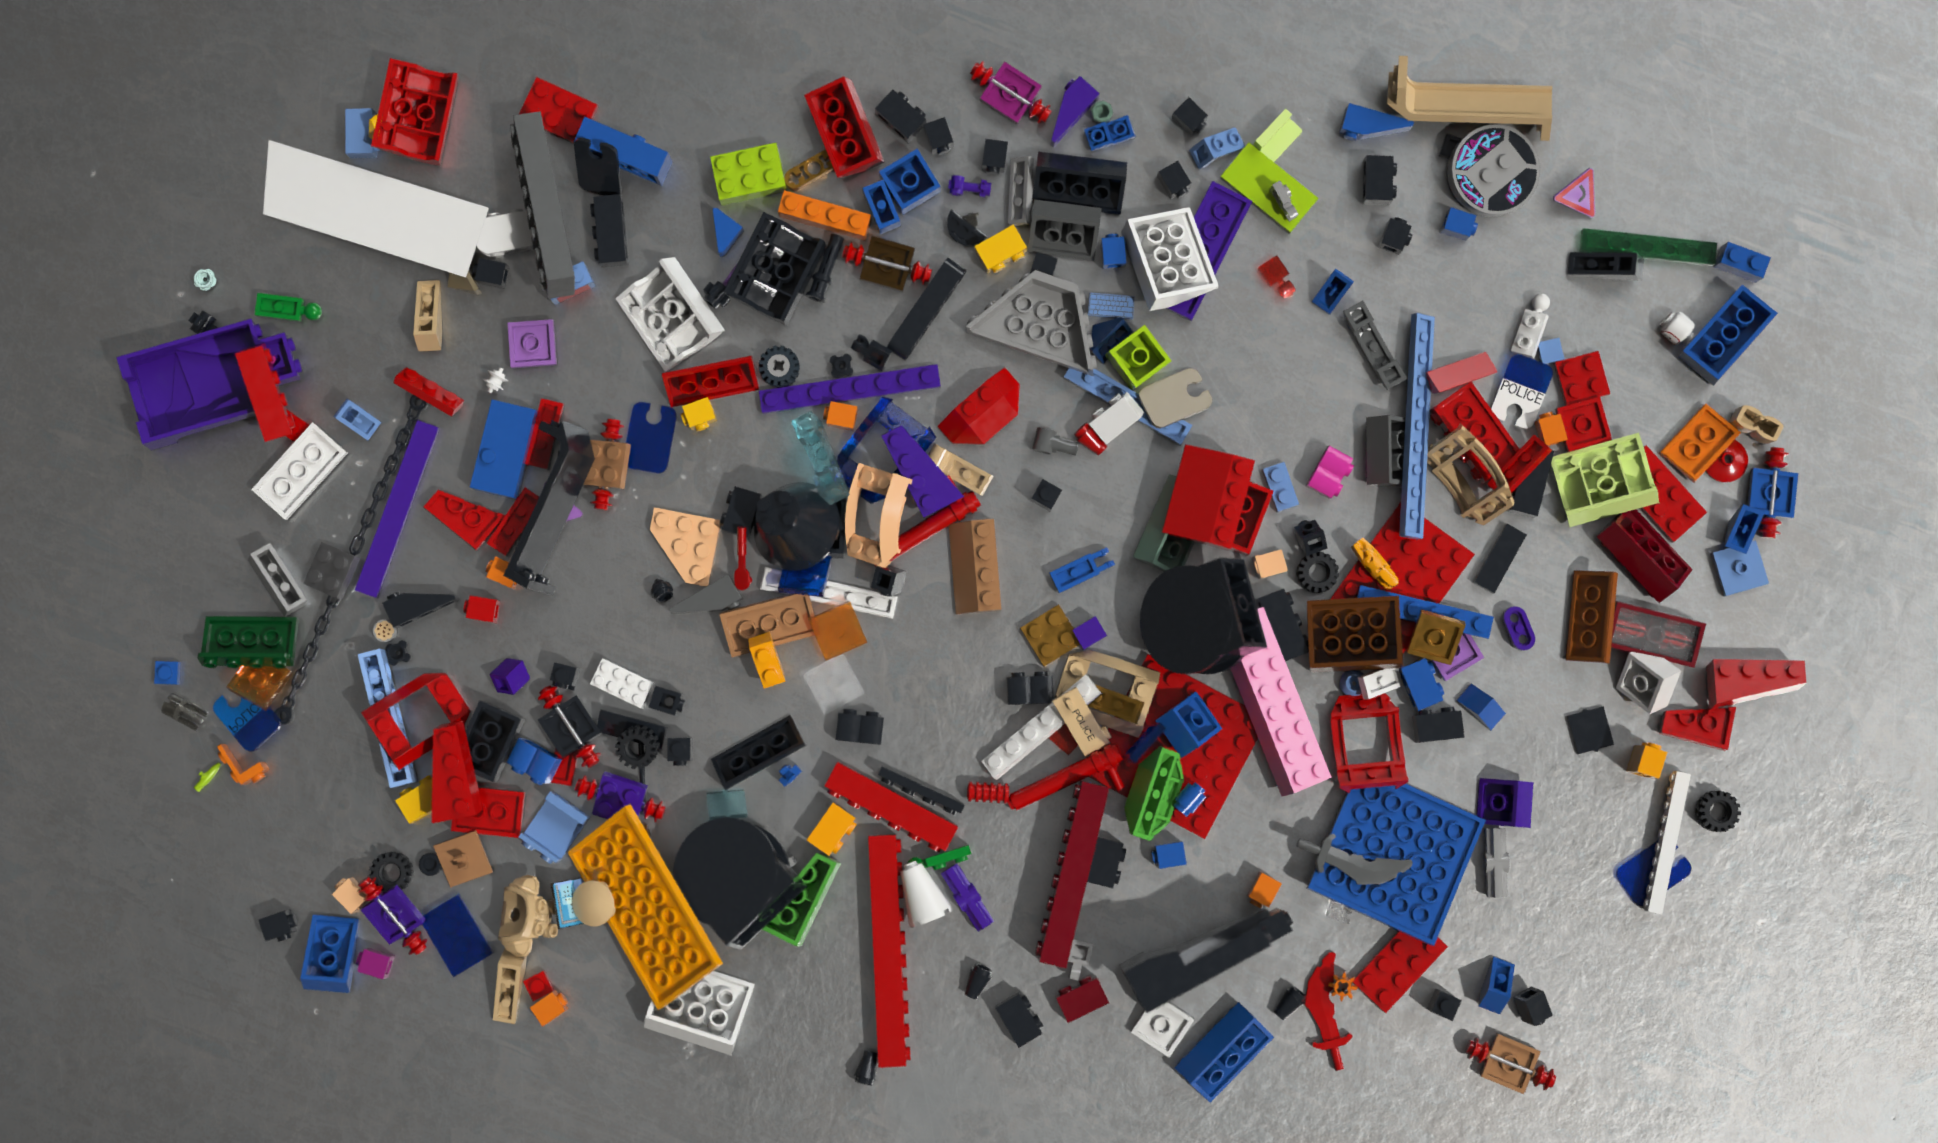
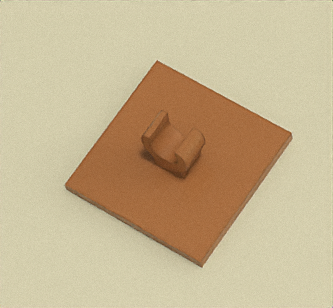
[433,830,493,887]

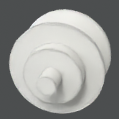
[483,368,508,393]

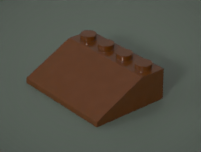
[1307,596,1404,673]

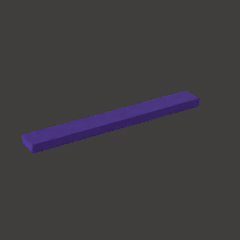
[355,420,440,598]

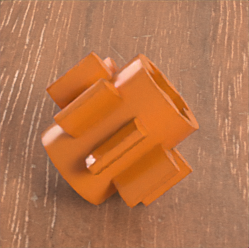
[1329,971,1358,1001]

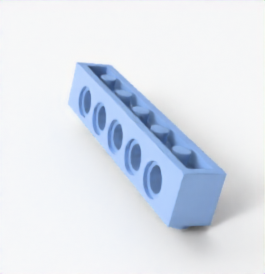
[357,649,418,788]

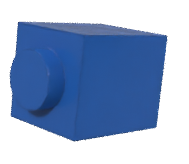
[1440,208,1478,241]
[1101,234,1126,269]
[1151,841,1187,869]

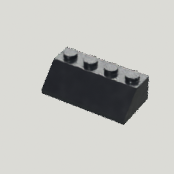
[1032,151,1127,215]

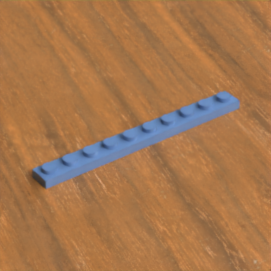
[1399,313,1435,540]

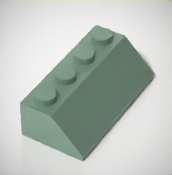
[1133,474,1195,572]

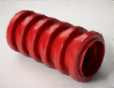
[967,781,1009,804]

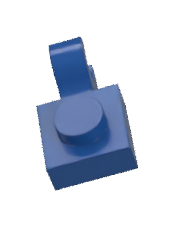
[779,764,803,787]

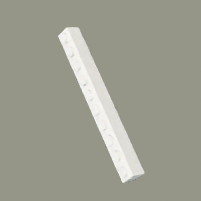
[1643,771,1691,914]

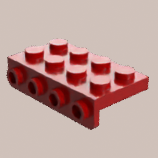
[1430,382,1520,484]

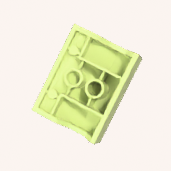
[1551,433,1659,527]

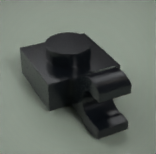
[851,334,892,371]

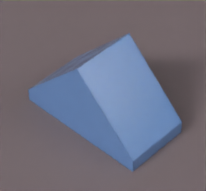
[333,398,381,440]

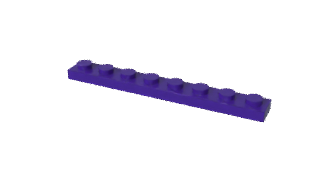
[759,364,941,414]

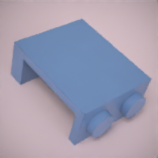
[519,791,590,864]

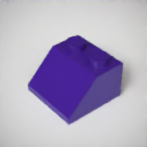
[1477,778,1534,828]

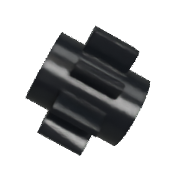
[703,281,730,309]
[188,310,218,334]

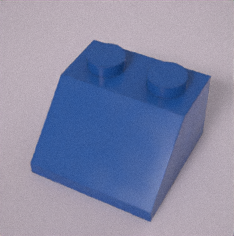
[1155,692,1222,758]

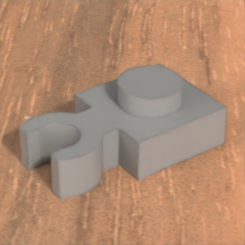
[1270,181,1299,221]

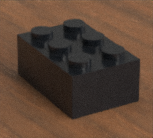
[466,700,526,782]

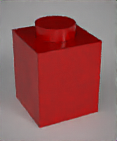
[463,595,500,623]

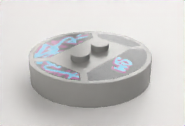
[1447,124,1540,217]

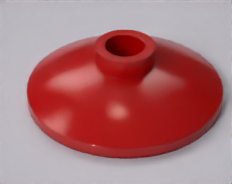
[1706,440,1748,483]

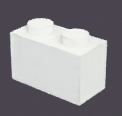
[1089,392,1144,445]

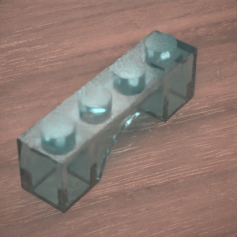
[791,411,850,505]

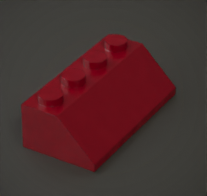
[1597,509,1693,603]

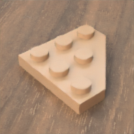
[650,508,721,587]

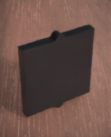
[1567,706,1614,754]

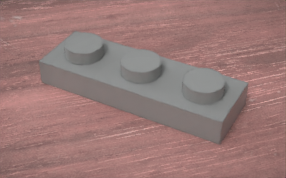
[1008,156,1034,226]

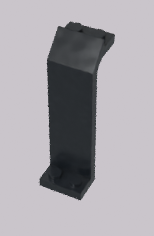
[503,420,595,595]

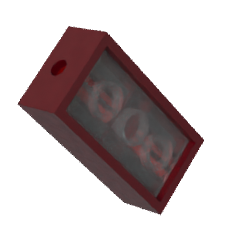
[1611,600,1706,668]

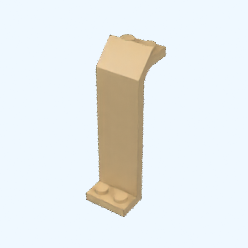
[1387,56,1552,141]

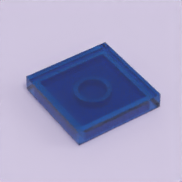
[778,556,832,597]

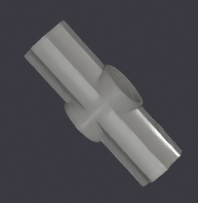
[1483,828,1510,898]

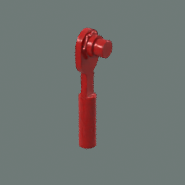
[734,526,752,591]

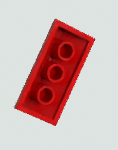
[662,356,759,407]

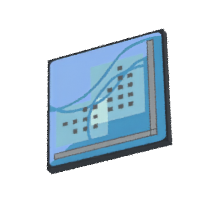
[550,877,584,929]

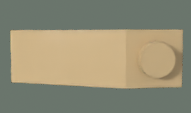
[413,280,442,351]
[493,949,527,1024]

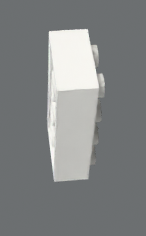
[590,658,655,709]

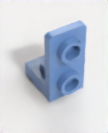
[1189,128,1245,169]

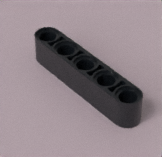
[887,258,967,361]

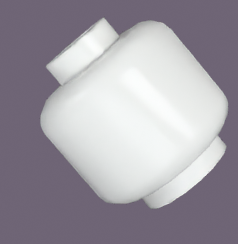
[1660,312,1695,345]

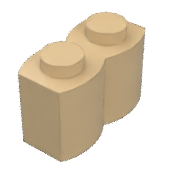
[1729,405,1784,444]

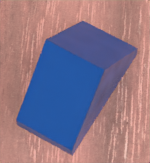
[712,208,744,257]
[1312,268,1354,314]
[1724,503,1765,554]
[1456,683,1506,731]

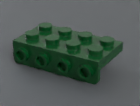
[197,616,299,669]

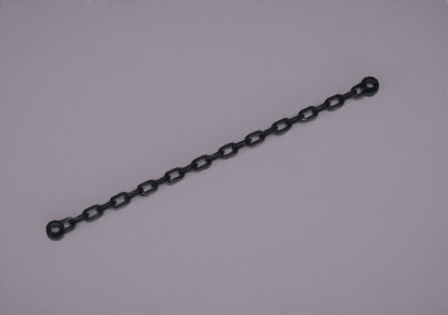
[274,395,429,725]

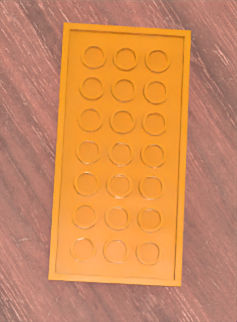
[567,804,723,1010]

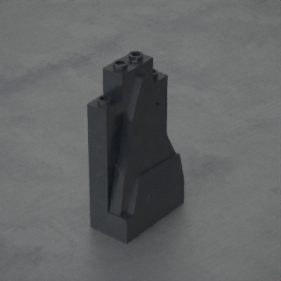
[1119,908,1293,1014]

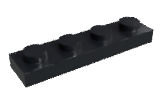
[878,766,965,815]

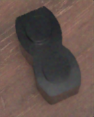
[1006,671,1054,705]
[835,709,884,745]

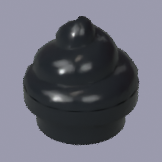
[650,579,673,603]

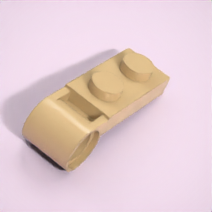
[928,443,993,496]

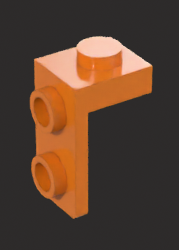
[217,744,270,785]

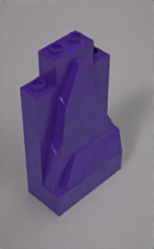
[116,319,303,451]

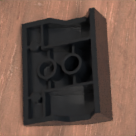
[723,212,827,326]

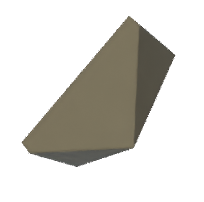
[448,270,482,295]

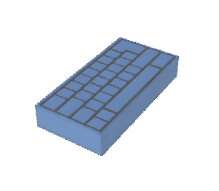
[1088,293,1135,320]

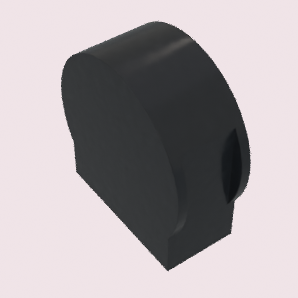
[1140,557,1268,674]
[673,817,807,950]

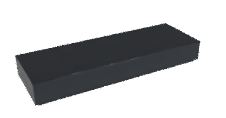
[1473,523,1527,594]

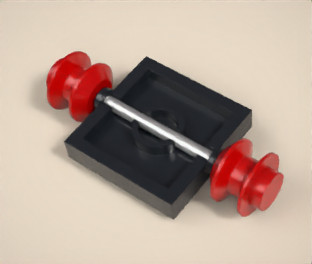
[538,685,601,768]

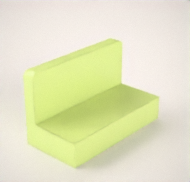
[1253,109,1302,162]

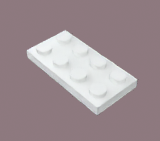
[251,422,348,520]

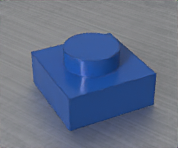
[154,661,181,685]

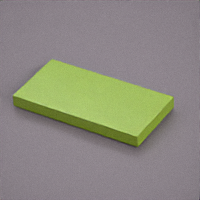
[1220,142,1318,234]

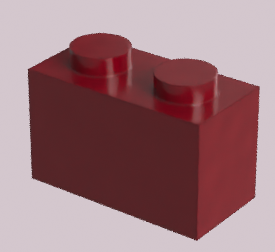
[1055,975,1109,1023]

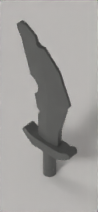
[1297,834,1413,885]

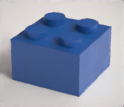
[879,148,941,215]

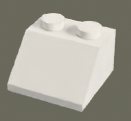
[1616,652,1681,714]

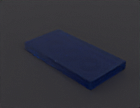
[1124,723,1166,763]

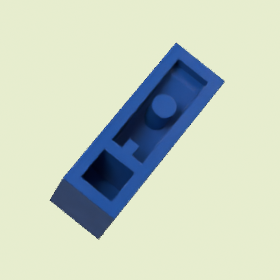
[1339,103,1414,141]

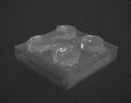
[803,653,865,715]

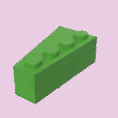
[762,853,841,947]

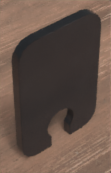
[574,138,622,196]

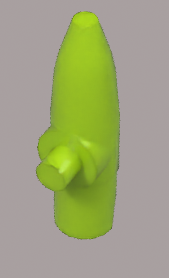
[194,762,221,792]

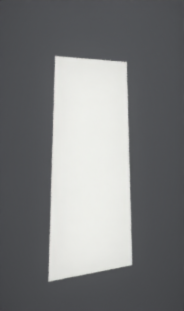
[263,140,489,277]

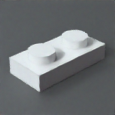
[1358,668,1403,699]

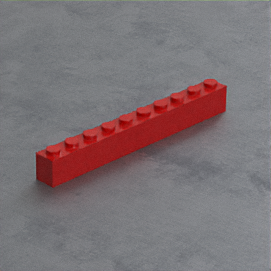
[868,834,911,1068]

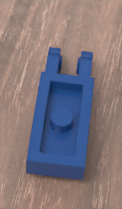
[1049,548,1115,593]

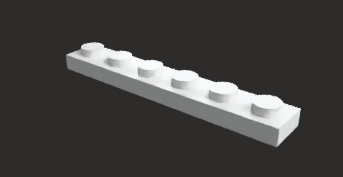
[981,675,1101,780]

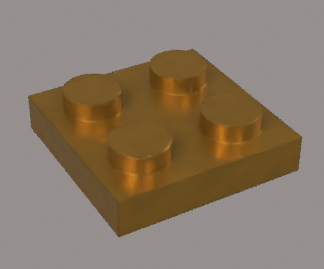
[1020,604,1080,667]
[1407,609,1466,665]

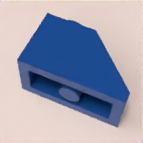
[1478,956,1515,1014]

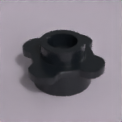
[830,354,853,378]
[385,640,411,666]

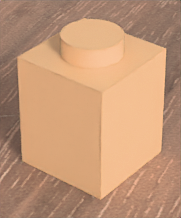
[332,877,368,914]

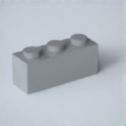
[248,543,307,617]

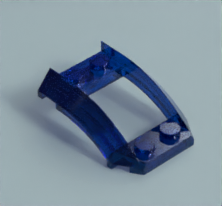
[835,397,937,504]

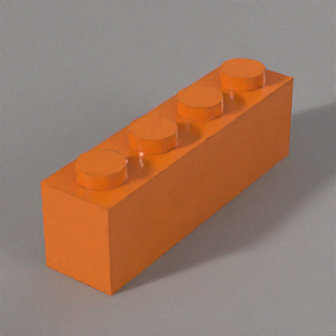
[778,190,872,241]

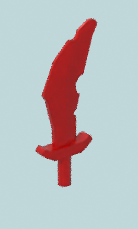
[1305,952,1353,1071]

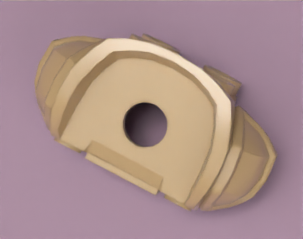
[498,875,558,957]

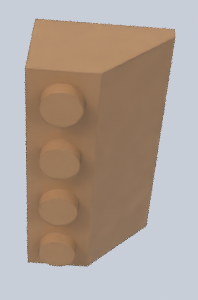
[949,519,1001,614]

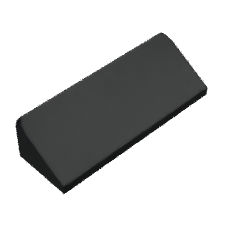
[597,709,668,749]

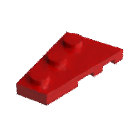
[423,490,505,551]
[1659,707,1736,751]

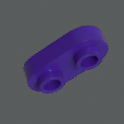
[1502,606,1535,651]

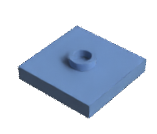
[1711,540,1769,596]

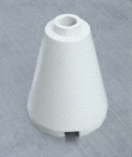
[901,861,953,928]

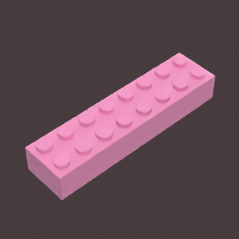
[1231,607,1331,796]

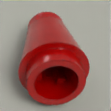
[1074,422,1107,455]

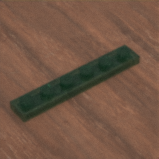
[1579,228,1717,266]

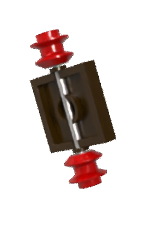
[842,236,933,292]

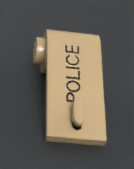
[1052,687,1112,757]

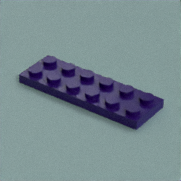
[1165,181,1252,321]

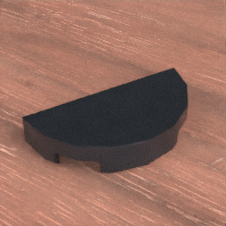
[947,209,988,246]

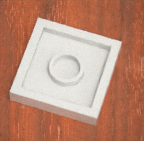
[1131,1002,1194,1058]

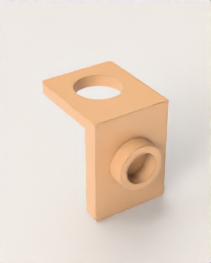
[1252,550,1288,579]

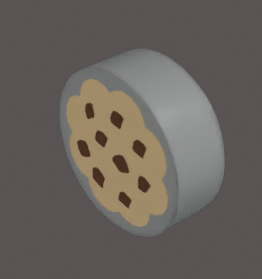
[373,619,397,642]

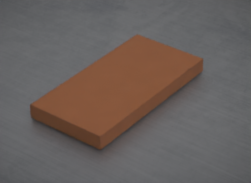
[1566,570,1618,664]

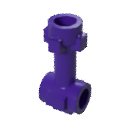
[948,175,991,198]

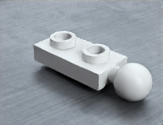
[1511,293,1550,359]

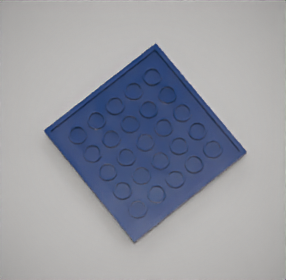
[1306,763,1486,946]

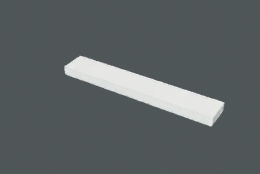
[760,567,898,619]

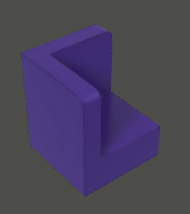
[1073,616,1107,650]
[489,658,530,695]

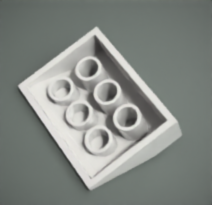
[1121,207,1219,311]
[644,971,755,1055]

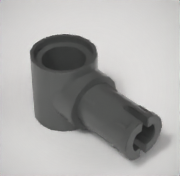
[1032,427,1079,455]

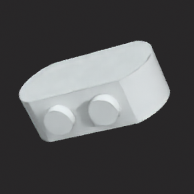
[477,209,533,258]

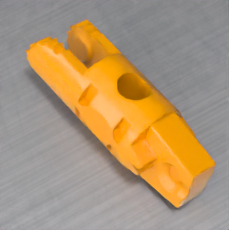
[1351,538,1399,590]

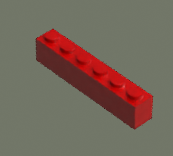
[825,762,959,853]

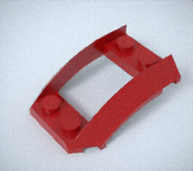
[361,673,471,770]
[1330,693,1409,793]

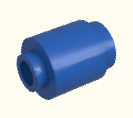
[1173,782,1206,817]

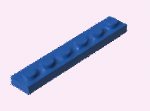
[1357,585,1494,639]

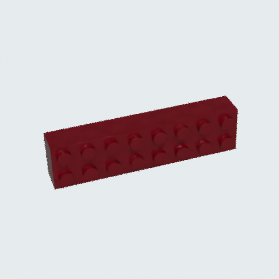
[1035,781,1109,969]

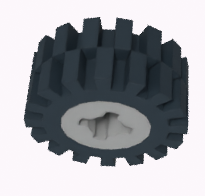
[758,345,800,388]

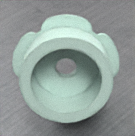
[194,269,216,291]

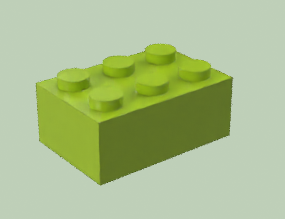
[710,142,787,206]

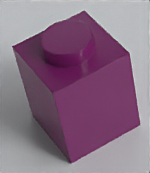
[356,948,395,979]

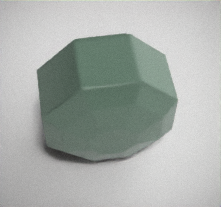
[1091,101,1113,124]

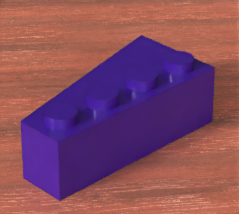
[881,425,964,518]

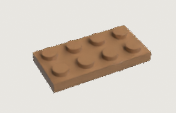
[719,589,820,657]

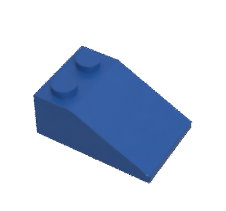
[300,915,359,993]

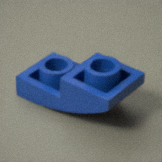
[1084,115,1136,151]

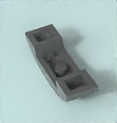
[1343,300,1407,390]

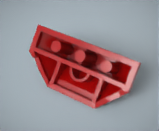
[937,368,1020,445]

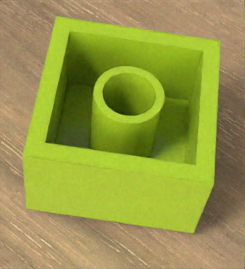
[1105,325,1171,390]

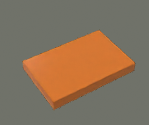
[1659,404,1741,483]

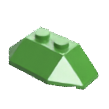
[1124,747,1184,841]

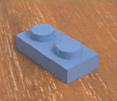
[1262,462,1299,512]

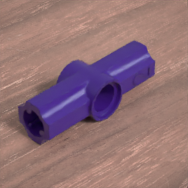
[941,863,994,932]

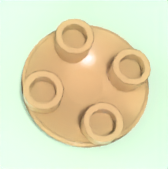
[572,880,616,926]

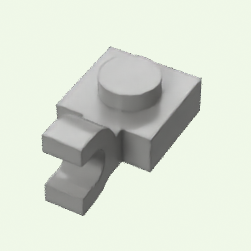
[1068,939,1094,981]

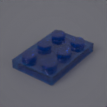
[422,894,494,977]

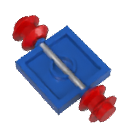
[1747,447,1798,539]

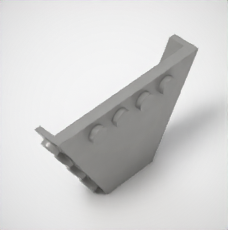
[965,270,1097,376]

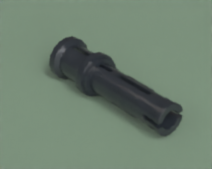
[806,234,844,303]

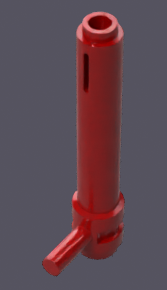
[875,475,981,567]
[1007,743,1125,811]

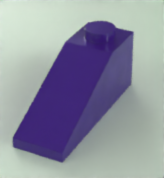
[1051,76,1100,148]

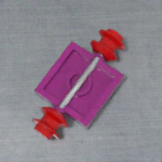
[970,61,1052,124]

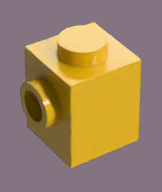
[680,397,717,432]

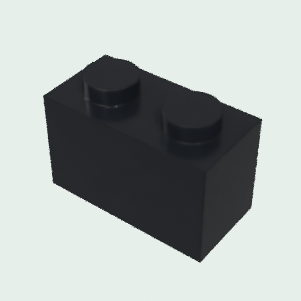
[875,89,926,143]
[1362,155,1397,205]
[719,486,762,539]
[1412,707,1465,743]
[1087,837,1127,888]
[995,992,1044,1048]

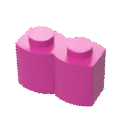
[1306,445,1354,499]

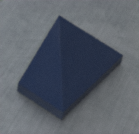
[1090,317,1134,364]

